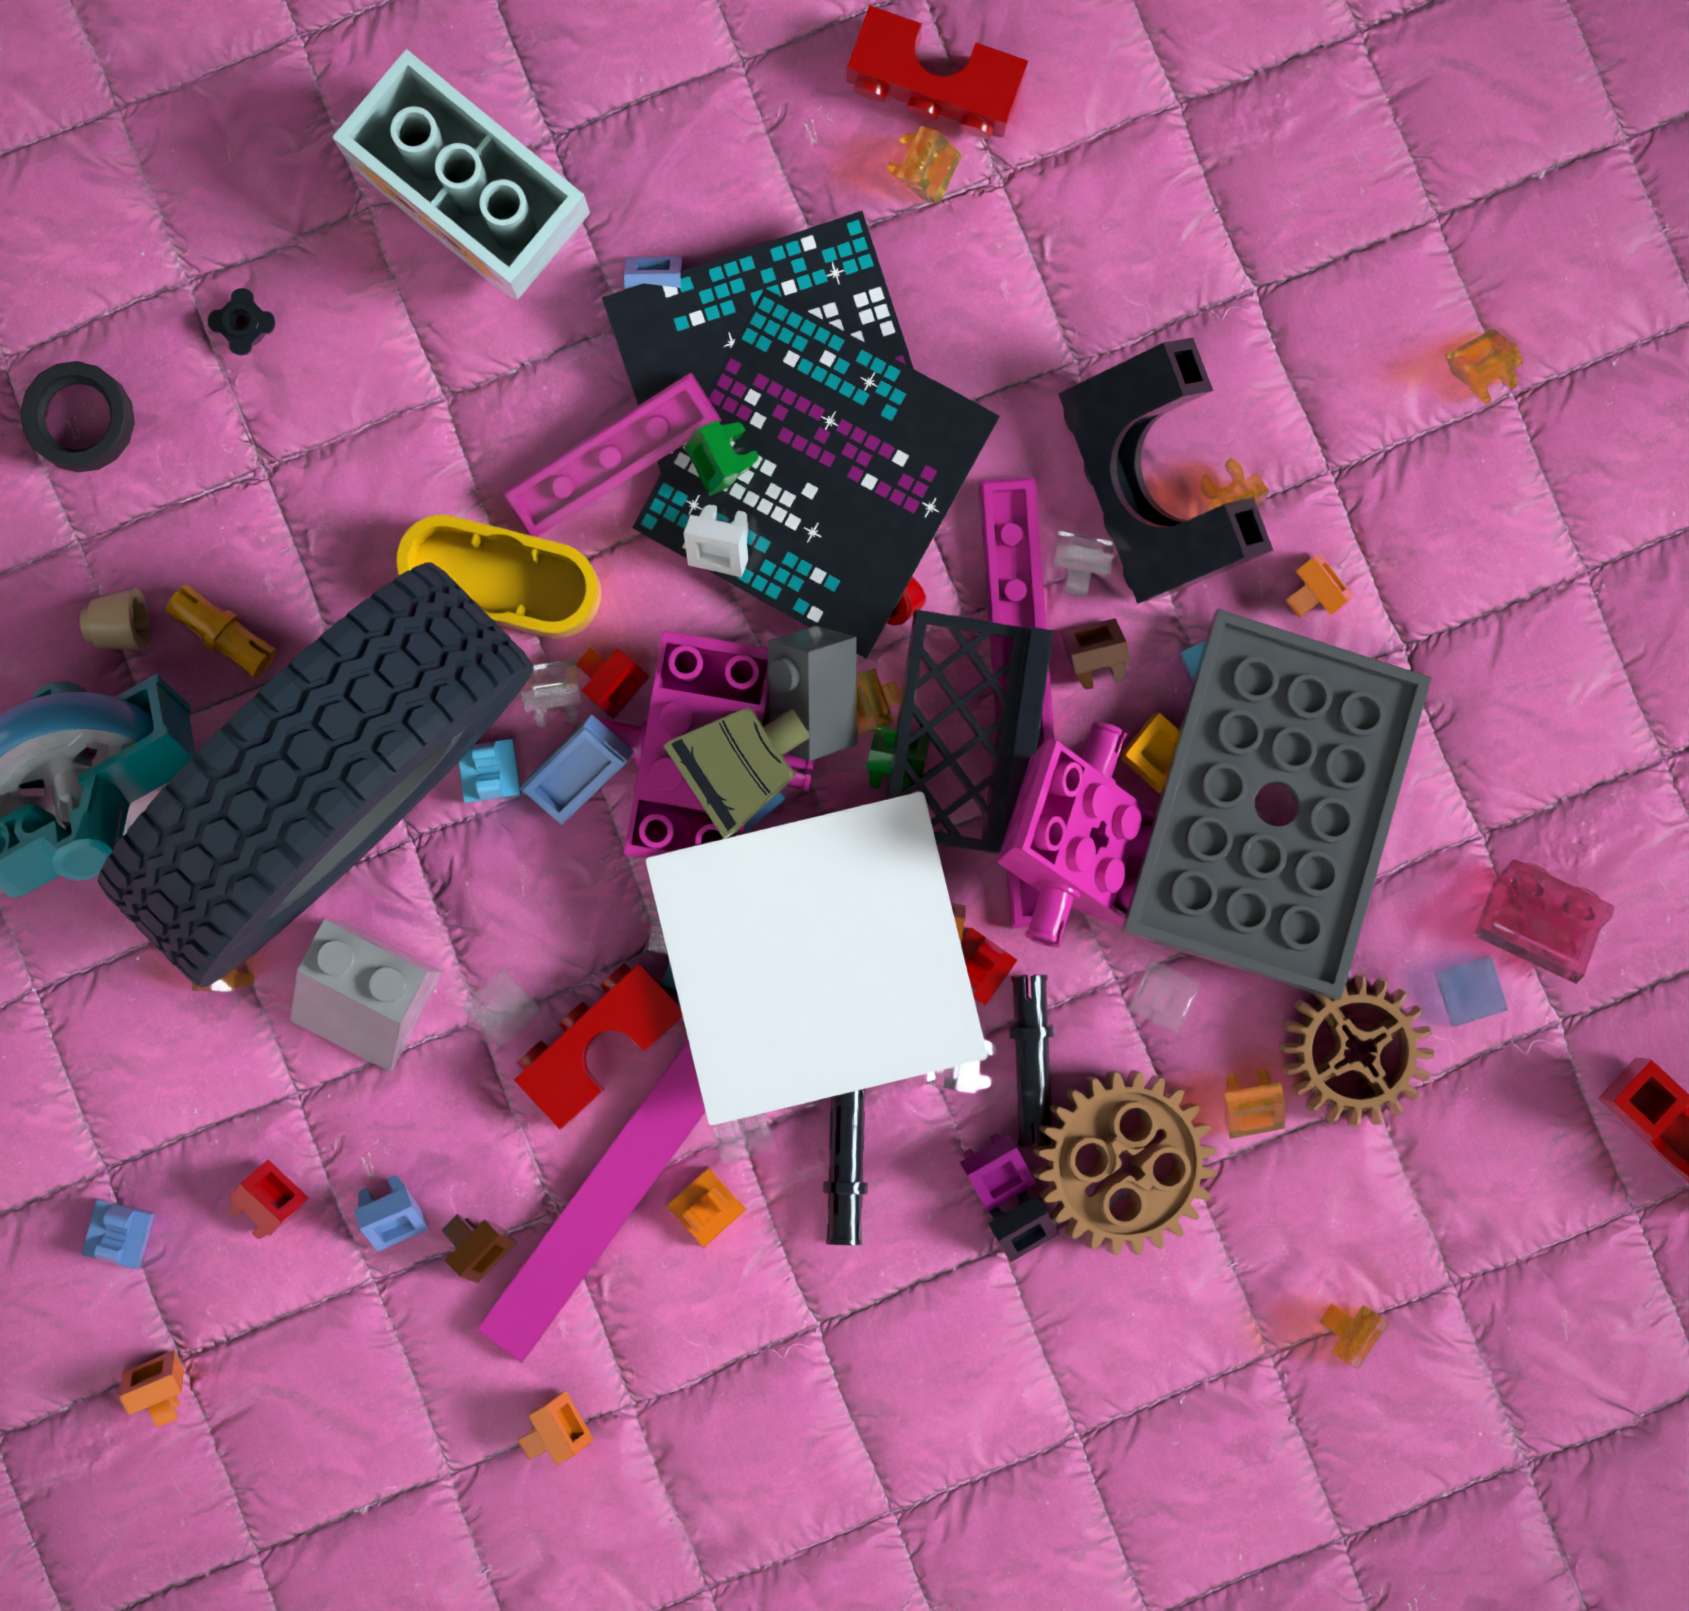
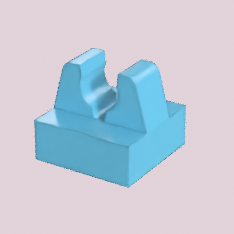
[459,739,522,803]

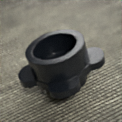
[208,288,276,356]

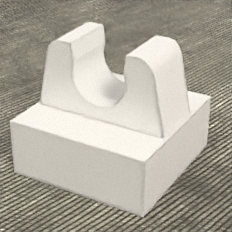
[684,505,748,577]

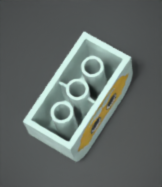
[332,49,590,300]

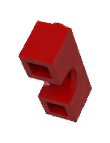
[847,5,1028,138]
[514,963,683,1130]
[1598,1057,1689,1183]

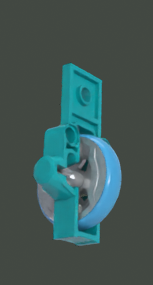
[0,673,196,898]

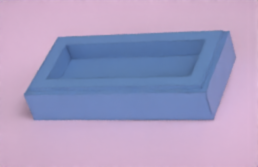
[519,714,634,825]

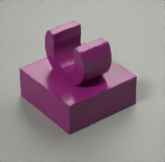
[959,1134,1037,1212]

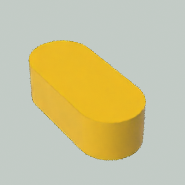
[396,515,601,639]

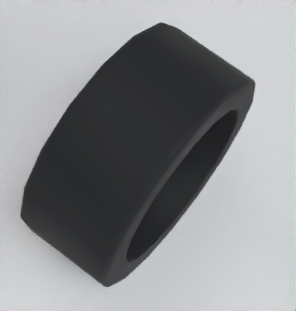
[20,361,135,473]

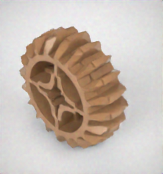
[1279,974,1434,1127]

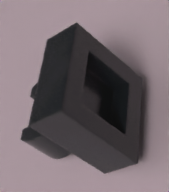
[988,1190,1059,1263]

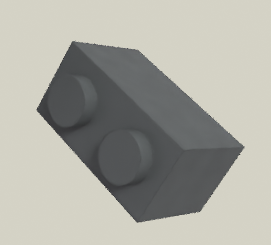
[767,626,857,761]

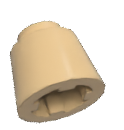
[80,588,150,650]

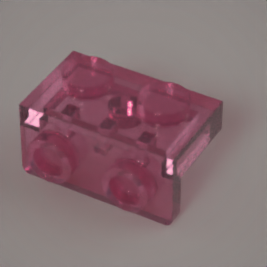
[1474,859,1615,984]

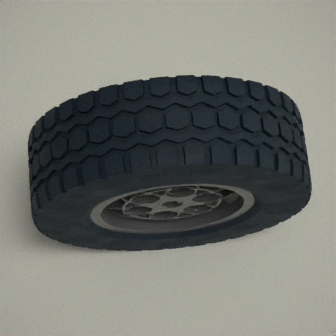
[97,562,534,988]

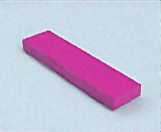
[501,373,722,537]

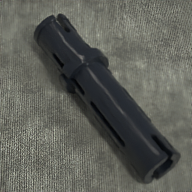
[1009,974,1054,1146]
[823,1089,868,1245]

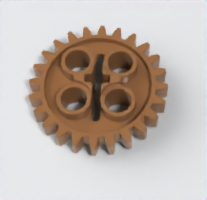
[1033,1070,1217,1255]

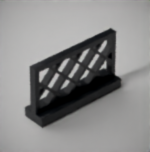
[886,610,1054,855]

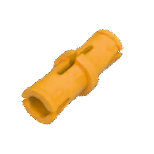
[165,584,277,679]

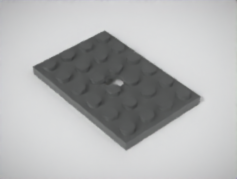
[1121,609,1432,1000]

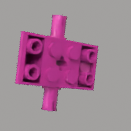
[595,630,814,859]
[997,722,1155,948]

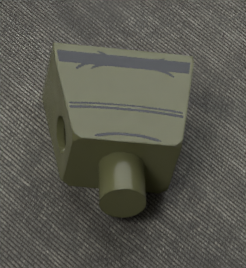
[663,707,811,838]

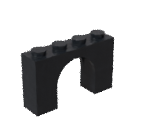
[1058,338,1274,604]

